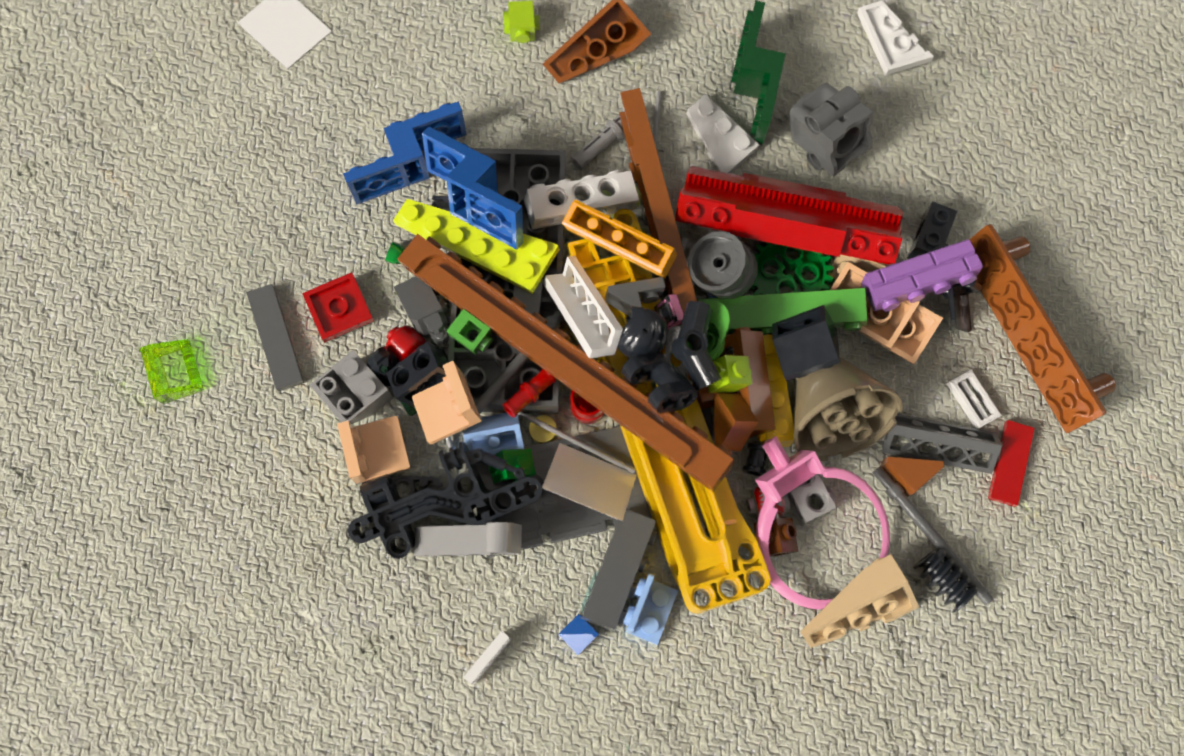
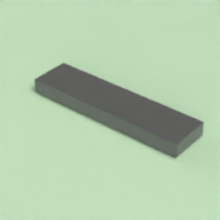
[246,284,304,392]

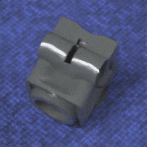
[790,83,873,177]

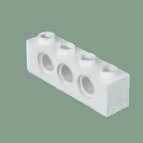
[524,170,639,230]

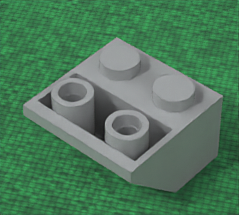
[310,350,393,424]

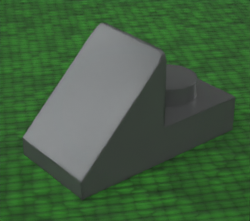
[605,277,665,317]

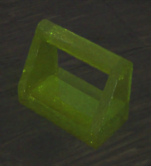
[140,339,204,404]

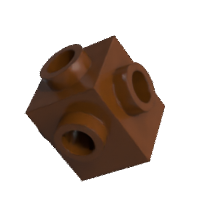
[753,513,799,557]

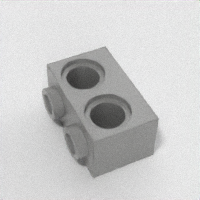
[787,474,836,526]

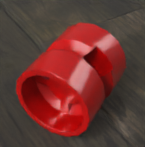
[570,390,604,424]

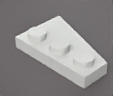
[857,1,934,76]
[687,94,759,174]

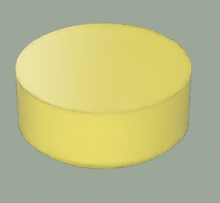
[529,415,557,444]

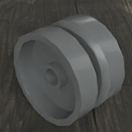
[688,231,758,299]

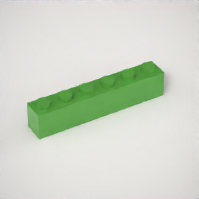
[698,288,867,335]

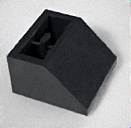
[772,305,840,381]

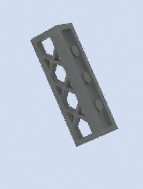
[882,413,1002,474]

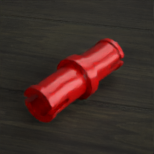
[502,369,556,418]

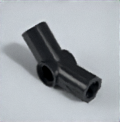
[672,301,721,391]

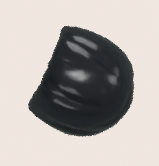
[617,306,668,358]

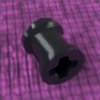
[742,443,768,476]

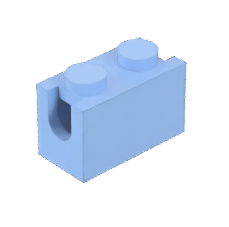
[463,412,524,455]

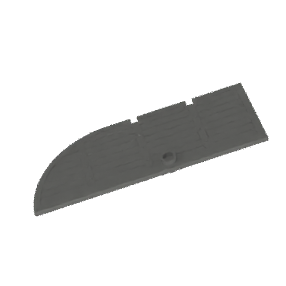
[470,408,713,558]

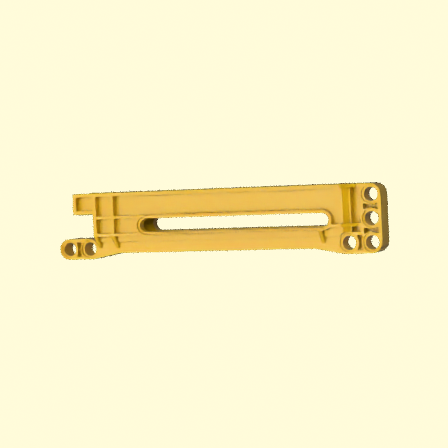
[564,209,770,614]

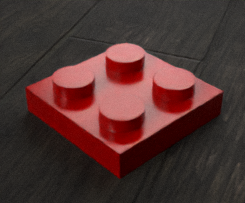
[302,272,374,343]

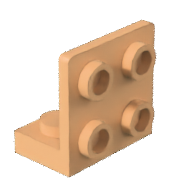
[412,361,482,444]
[337,416,410,484]

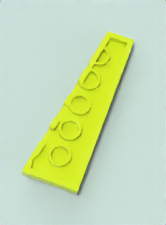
[393,199,560,294]

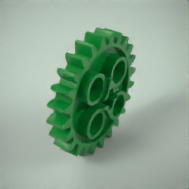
[749,242,834,295]

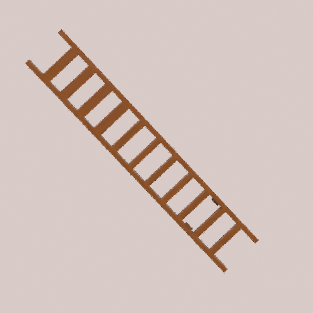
[619,88,722,410]

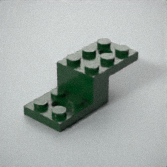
[730,0,786,146]

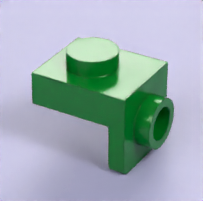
[489,448,536,484]

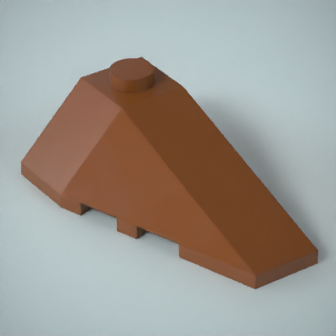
[542,0,651,84]

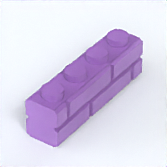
[862,239,982,312]

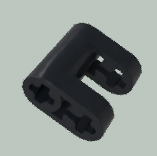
[622,352,698,414]

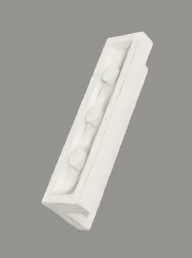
[543,256,623,359]

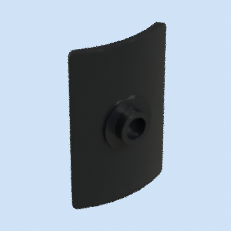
[943,244,982,332]

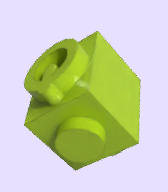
[503,0,540,43]
[708,355,753,393]

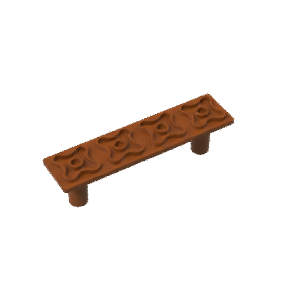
[969,224,1116,433]

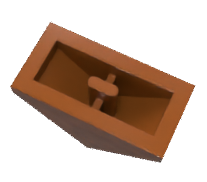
[714,393,759,451]
[881,457,944,497]

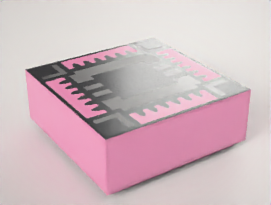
[654,294,684,330]

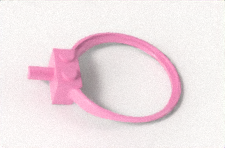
[755,436,890,609]

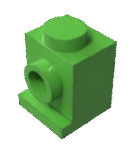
[447,309,493,355]

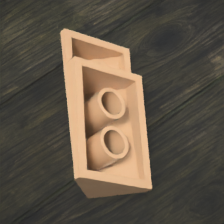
[830,262,943,365]

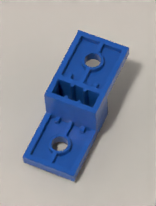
[343,101,467,205]
[422,127,523,250]

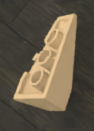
[801,554,919,648]

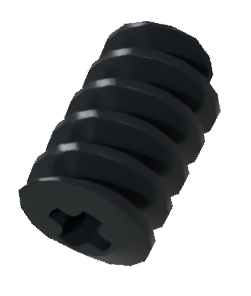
[913,549,978,613]

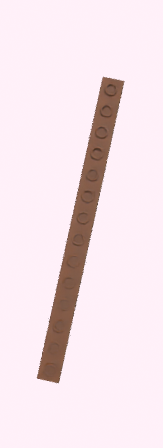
[397,234,734,492]

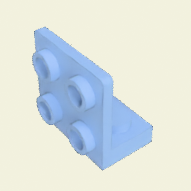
[623,573,678,645]

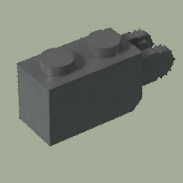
[394,276,449,345]

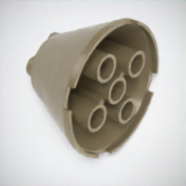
[793,358,903,461]

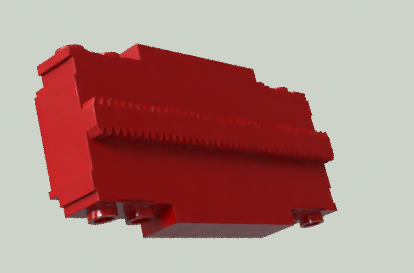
[675,166,903,265]

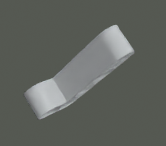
[414,522,522,556]

